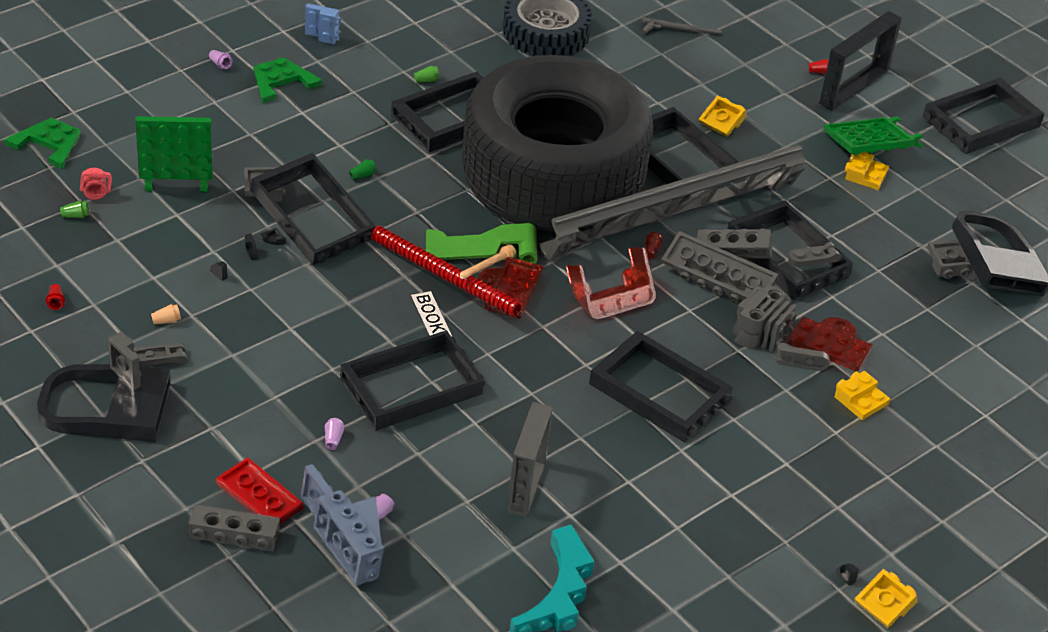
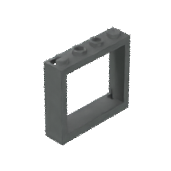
[507,402,553,517]

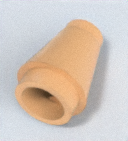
[151,304,181,325]

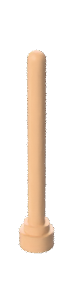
[460,245,516,279]

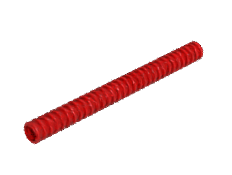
[371,226,522,317]

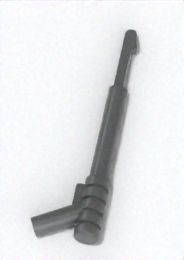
[641,17,722,35]

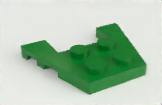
[254,57,322,104]
[4,118,81,169]

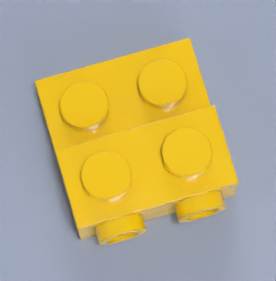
[698,95,746,137]
[844,152,889,190]
[834,371,891,420]
[855,569,917,629]

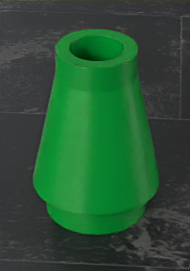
[349,159,377,181]

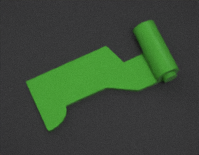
[426,223,538,266]

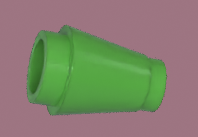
[414,65,439,83]
[60,200,89,218]

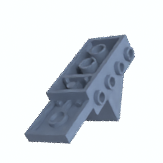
[300,464,384,586]

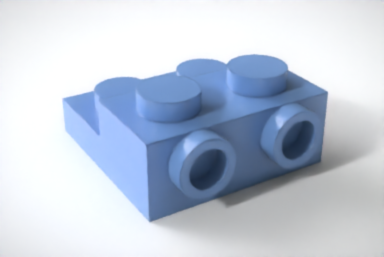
[305,3,341,44]

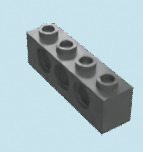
[697,229,773,258]
[188,504,280,551]

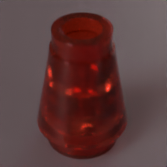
[644,231,663,259]

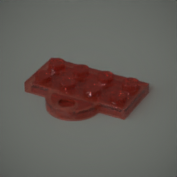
[478,257,543,319]
[787,317,873,372]

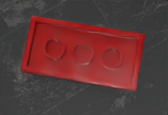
[216,457,304,524]

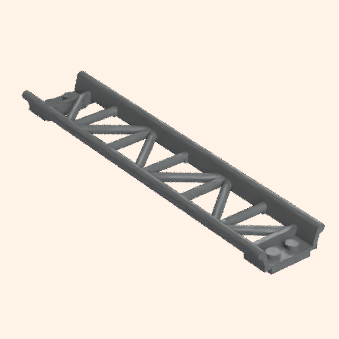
[537,145,805,261]

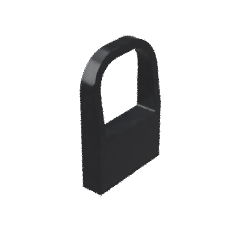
[952,211,1048,296]
[37,364,171,442]

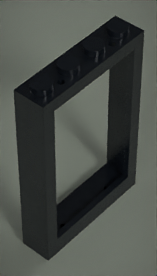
[819,11,902,111]
[391,71,484,152]
[923,78,1045,154]
[648,107,739,198]
[250,153,375,265]
[727,200,853,300]
[340,330,485,431]
[589,330,733,443]

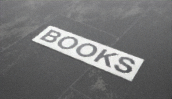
[411,291,452,336]

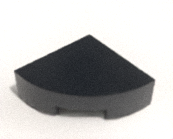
[260,228,286,245]
[245,233,258,260]
[210,261,227,281]
[836,563,859,586]

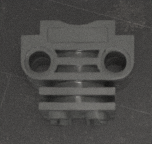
[732,284,797,353]

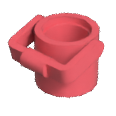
[80,168,112,200]

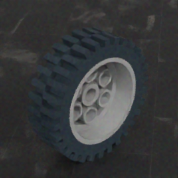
[503,0,592,56]

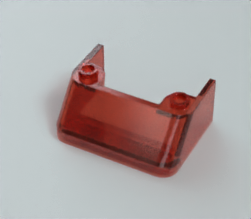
[566,247,656,319]

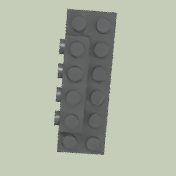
[661,231,778,303]

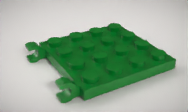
[135,116,213,192]
[823,116,924,155]

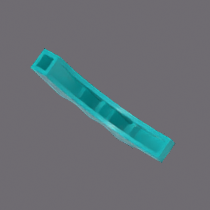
[509,525,594,632]

